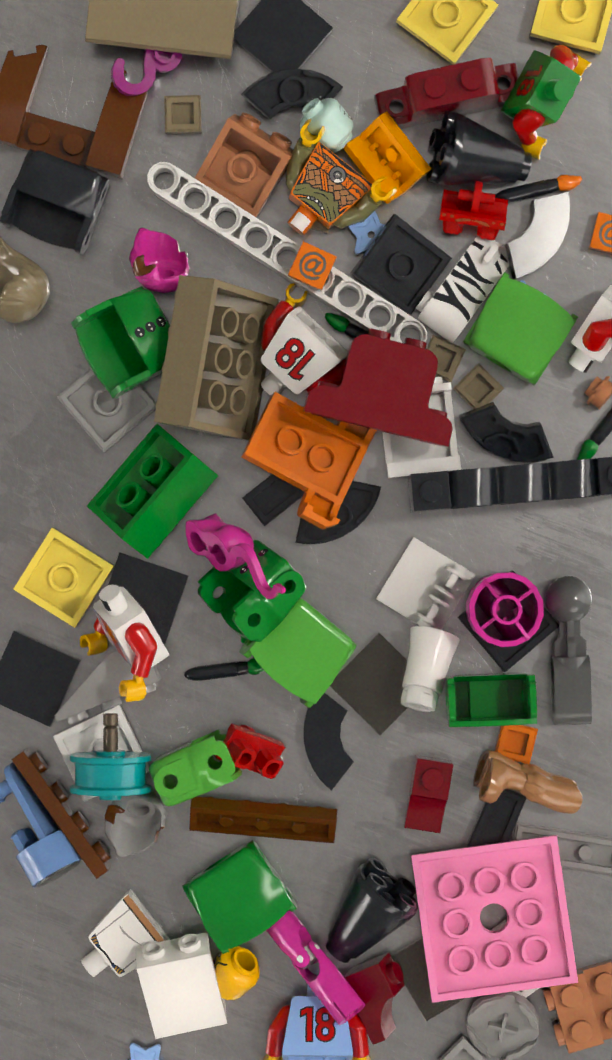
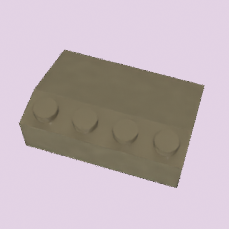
[85,0,239,59]
[154,275,279,441]

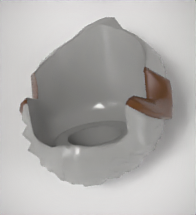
[105,792,166,857]

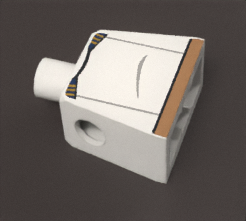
[81,889,170,977]

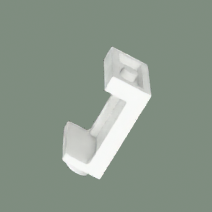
[382,377,461,479]
[136,932,227,1039]

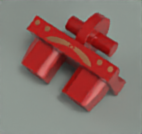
[439,181,508,240]
[214,723,286,779]

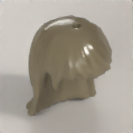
[0,236,50,323]

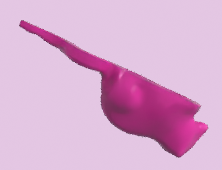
[185,513,286,599]

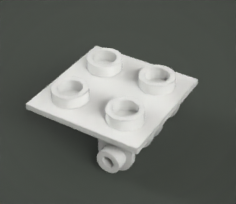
[376,537,475,630]

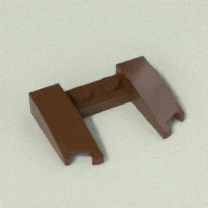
[0,45,148,179]

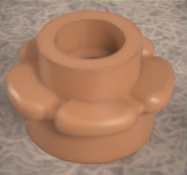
[584,376,612,410]

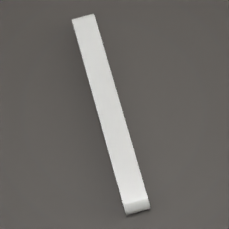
[147,162,427,343]

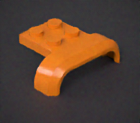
[241,392,377,530]

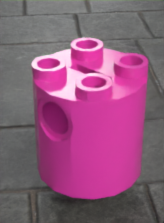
[465,572,544,647]

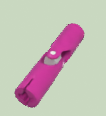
[266,910,365,1026]

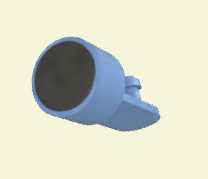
[0,762,81,888]

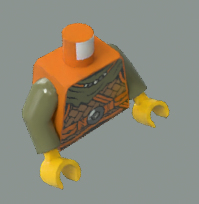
[286,119,397,236]

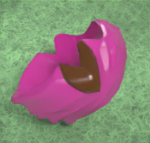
[129,228,190,293]

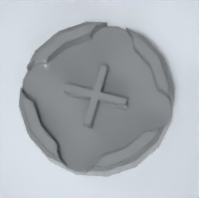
[467,992,540,1060]

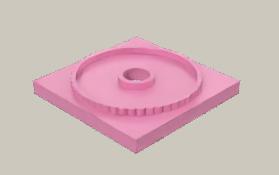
[411,835,578,1003]

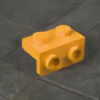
[344,111,431,204]

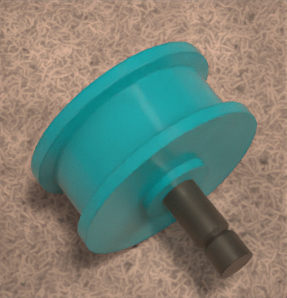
[70,713,151,800]

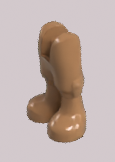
[473,749,583,814]

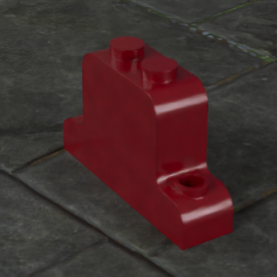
[374,58,519,129]
[303,329,453,447]

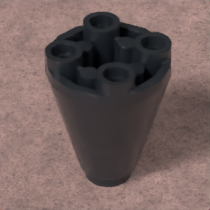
[426,111,532,185]
[325,858,418,963]

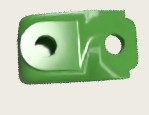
[463,272,578,386]
[239,598,357,708]
[149,729,242,806]

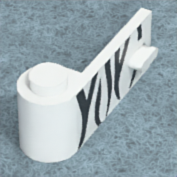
[416,236,509,344]

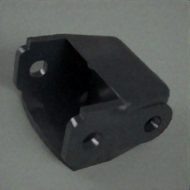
[0,149,110,255]

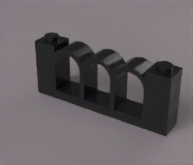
[407,457,612,513]

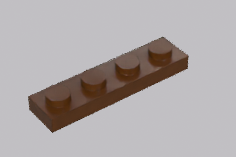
[11,748,112,879]
[189,797,337,843]

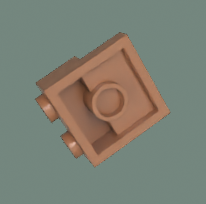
[195,112,293,217]
[543,959,612,1054]

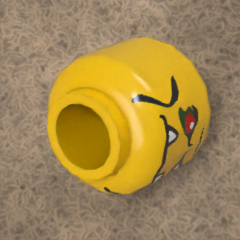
[212,946,260,1000]

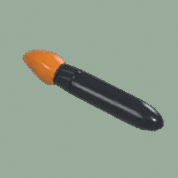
[495,175,582,203]

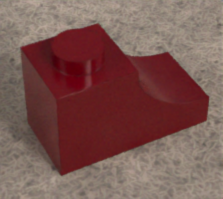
[404,755,454,833]
[344,952,405,1045]

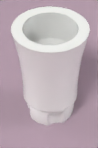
[401,626,460,712]

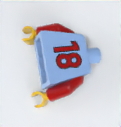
[263,984,371,1060]

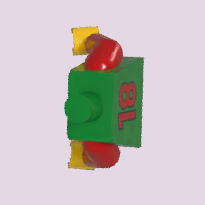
[501,45,591,160]

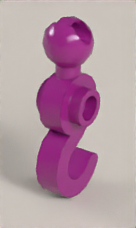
[111,49,182,96]

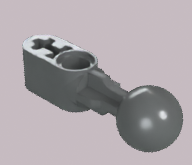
[545,576,592,725]

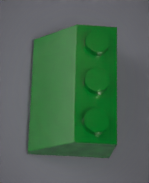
[87,424,218,559]

